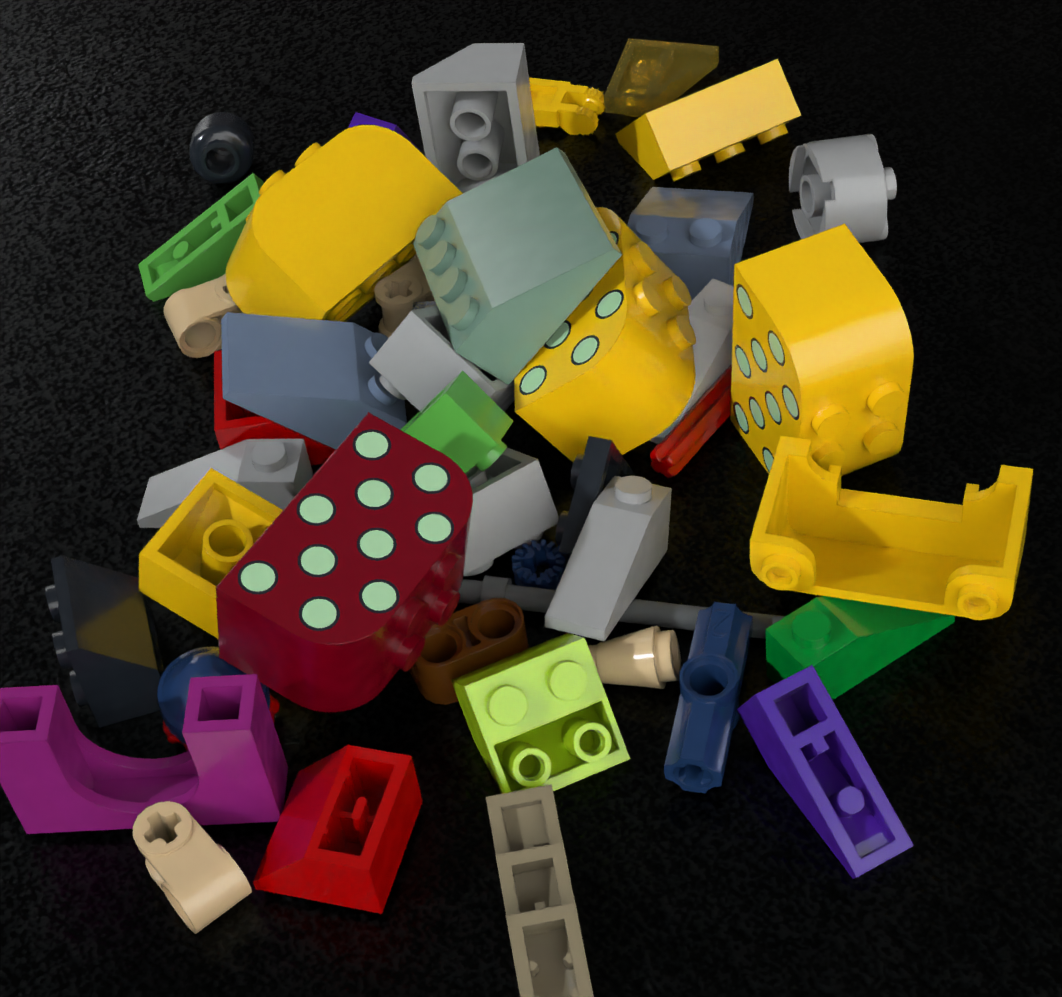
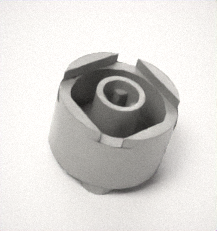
[789,134,897,243]

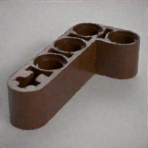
[409,598,529,705]

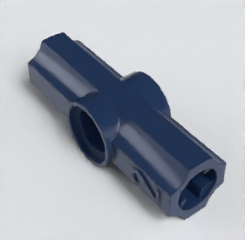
[664,602,753,793]

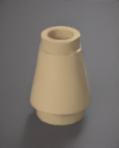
[588,625,681,689]

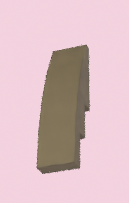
[486,784,594,997]

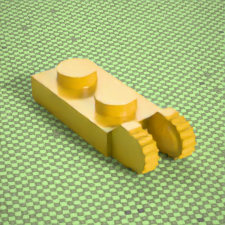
[529,77,608,136]

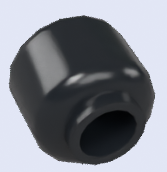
[190,112,255,184]

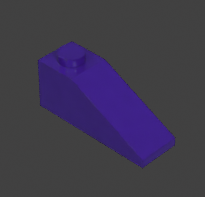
[737,665,914,879]

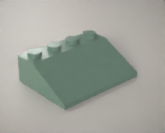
[413,147,622,385]

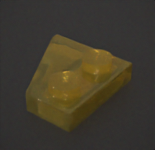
[604,38,719,117]

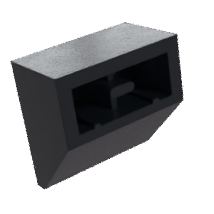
[45,556,164,728]

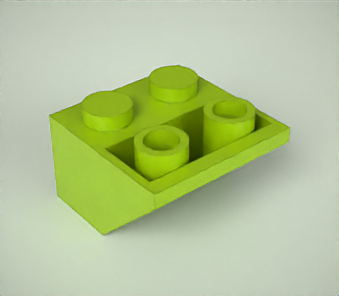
[451,633,630,794]

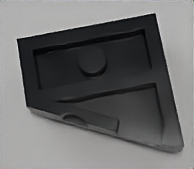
[555,436,635,561]

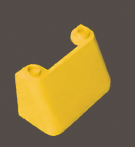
[750,436,1033,620]

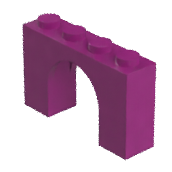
[0,674,288,834]

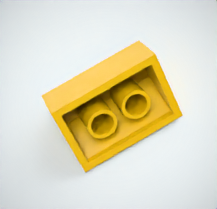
[615,59,801,182]
[138,468,283,639]

